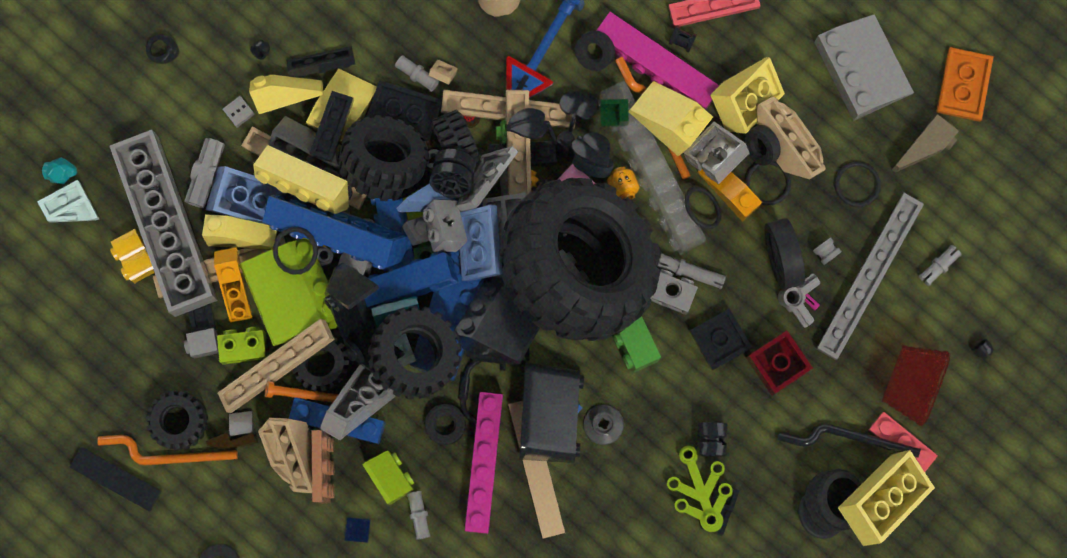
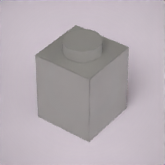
[184,328,219,359]

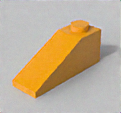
[697,169,762,222]

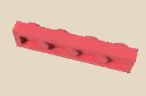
[668,0,760,28]

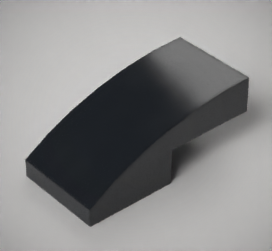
[701,482,740,536]

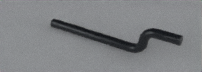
[778,424,921,458]

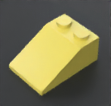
[710,57,785,133]
[306,68,377,144]
[629,81,713,156]

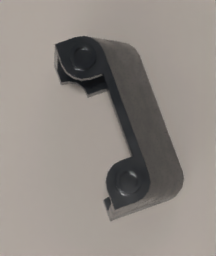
[519,363,584,463]

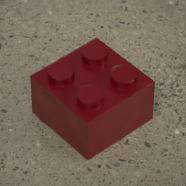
[746,330,813,396]

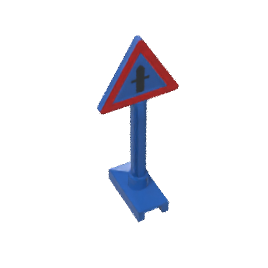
[506,0,585,98]

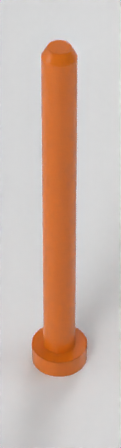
[265,381,339,403]

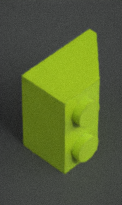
[362,450,414,505]

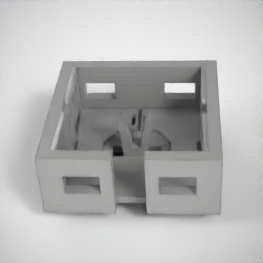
[683,122,749,184]

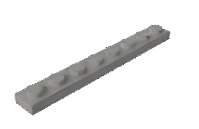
[816,193,924,360]

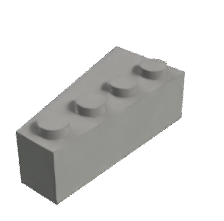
[320,365,396,440]

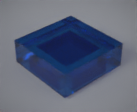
[345,517,371,543]

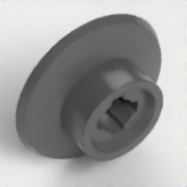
[583,404,624,445]

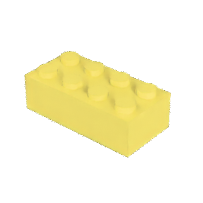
[838,450,935,546]

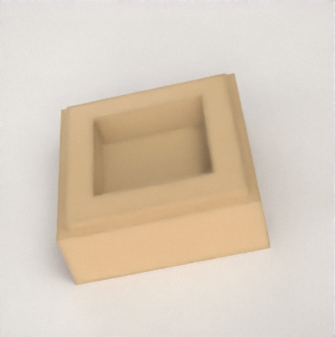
[428,60,458,84]

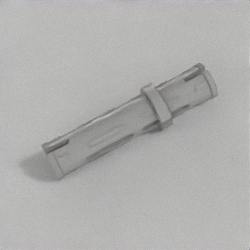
[657,253,726,289]

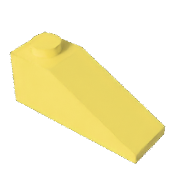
[249,75,323,114]
[202,215,277,249]

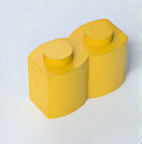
[110,229,155,283]

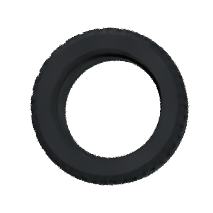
[805,469,862,532]

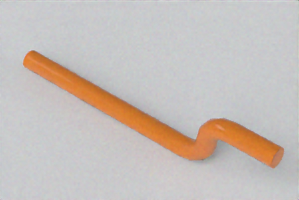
[615,57,691,179]
[98,435,238,465]

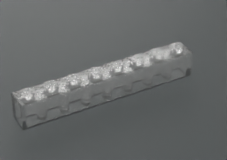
[598,80,706,255]

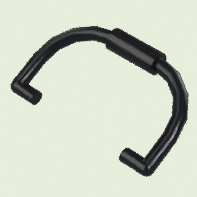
[459,361,506,425]

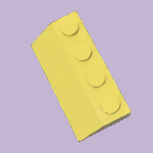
[253,145,349,214]

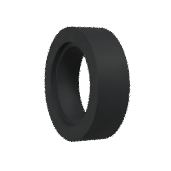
[764,218,805,290]

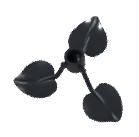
[506,91,611,167]

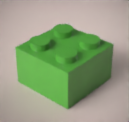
[613,317,661,373]

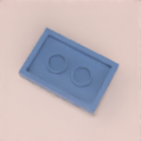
[460,205,502,281]

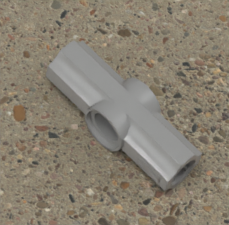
[184,138,225,208]

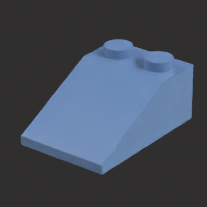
[206,166,283,225]

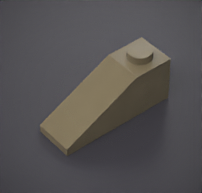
[892,114,959,172]

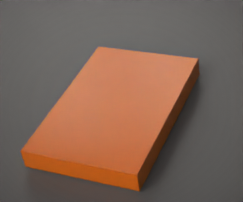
[936,47,994,122]

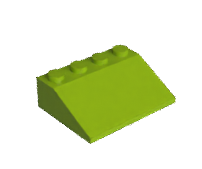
[240,238,337,346]

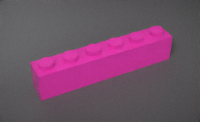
[596,12,719,110]
[465,392,503,534]

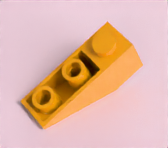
[214,247,252,323]

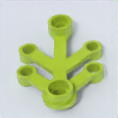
[667,446,733,532]

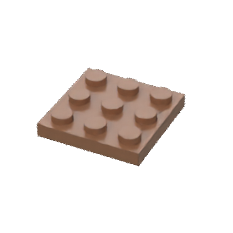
[312,430,335,504]

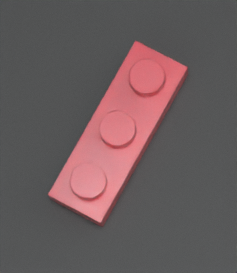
[868,412,938,472]

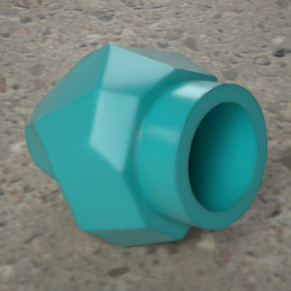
[42,157,77,184]

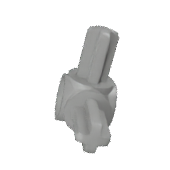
[778,274,820,328]

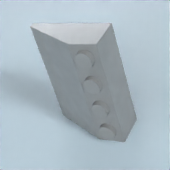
[814,15,914,121]

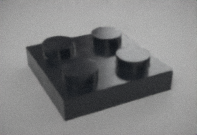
[689,308,752,371]

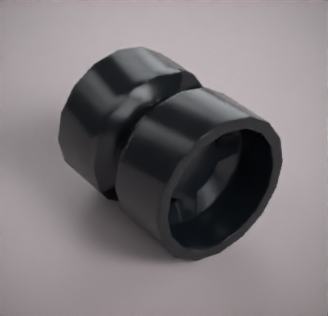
[697,422,728,457]

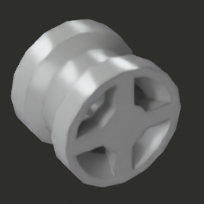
[813,238,842,265]

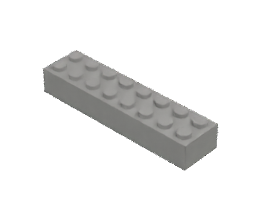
[110,130,218,317]

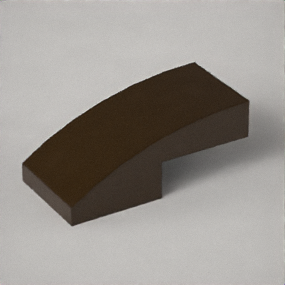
[206,433,259,449]

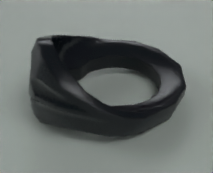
[146,35,180,64]

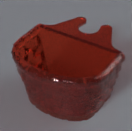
[882,345,951,426]

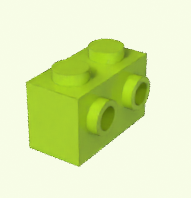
[217,327,268,365]

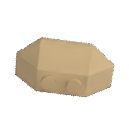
[757,96,826,179]
[258,418,312,493]

